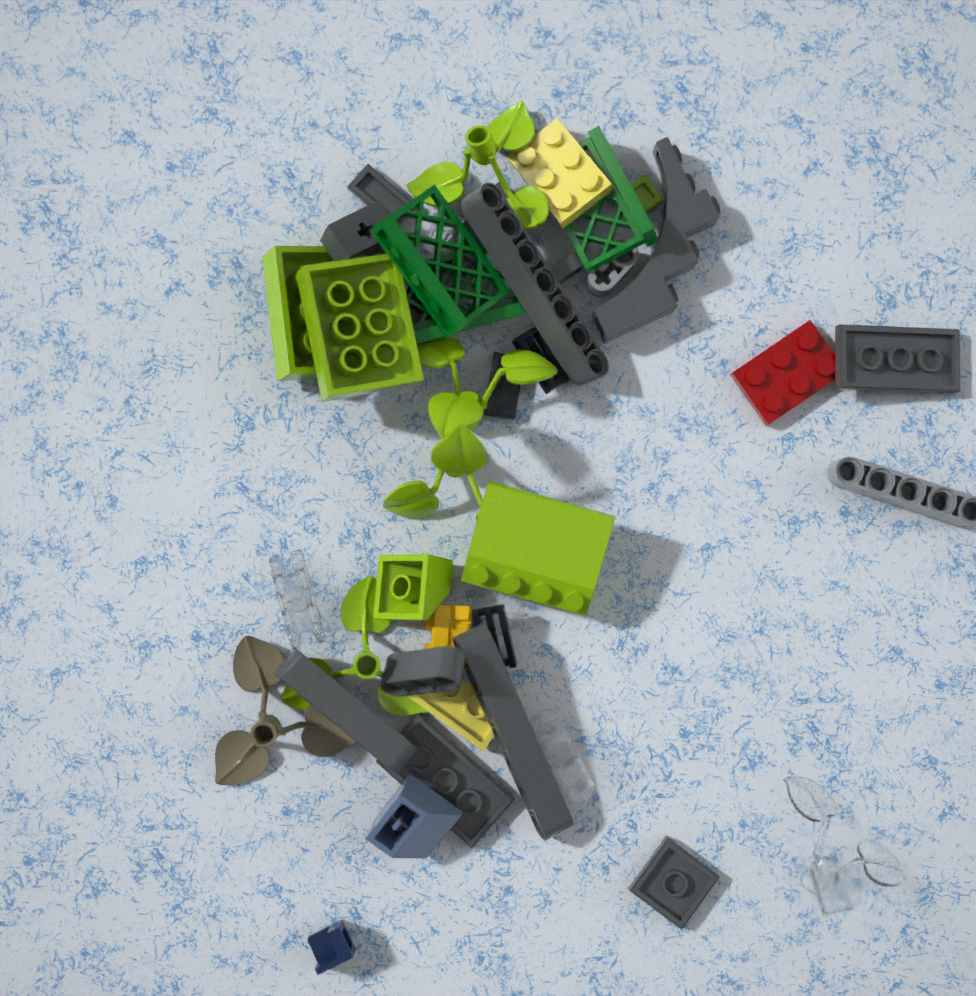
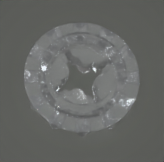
[479,588,530,631]

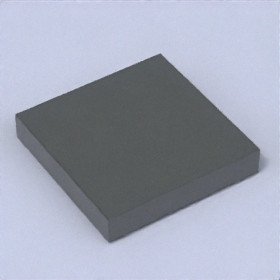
[628,836,720,930]

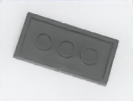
[835,324,960,394]
[375,713,515,848]

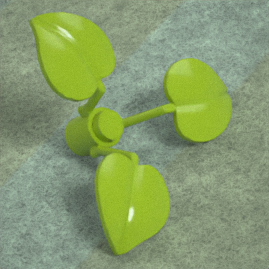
[406,100,549,230]
[417,336,558,439]
[383,422,487,522]
[281,576,428,716]

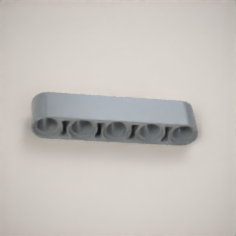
[827,456,976,527]

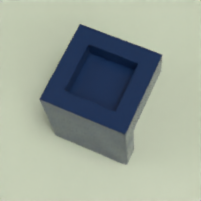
[307,920,356,975]

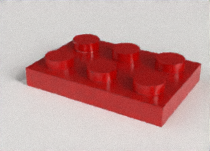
[730,320,835,426]

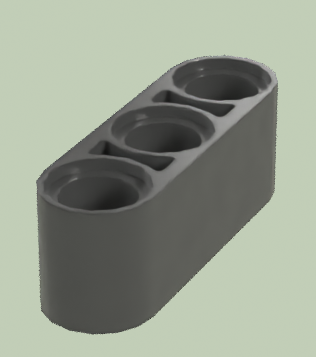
[380,646,466,696]

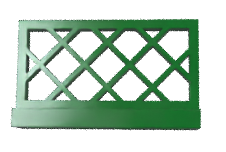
[564,126,658,273]
[370,184,511,338]
[407,245,526,344]

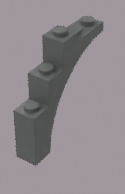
[591,137,720,344]

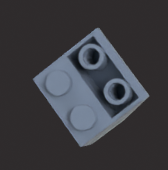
[365,775,463,859]

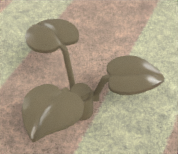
[215,635,355,785]

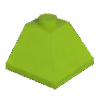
[373,554,453,621]

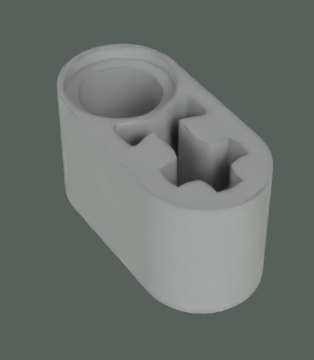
[586,239,639,298]

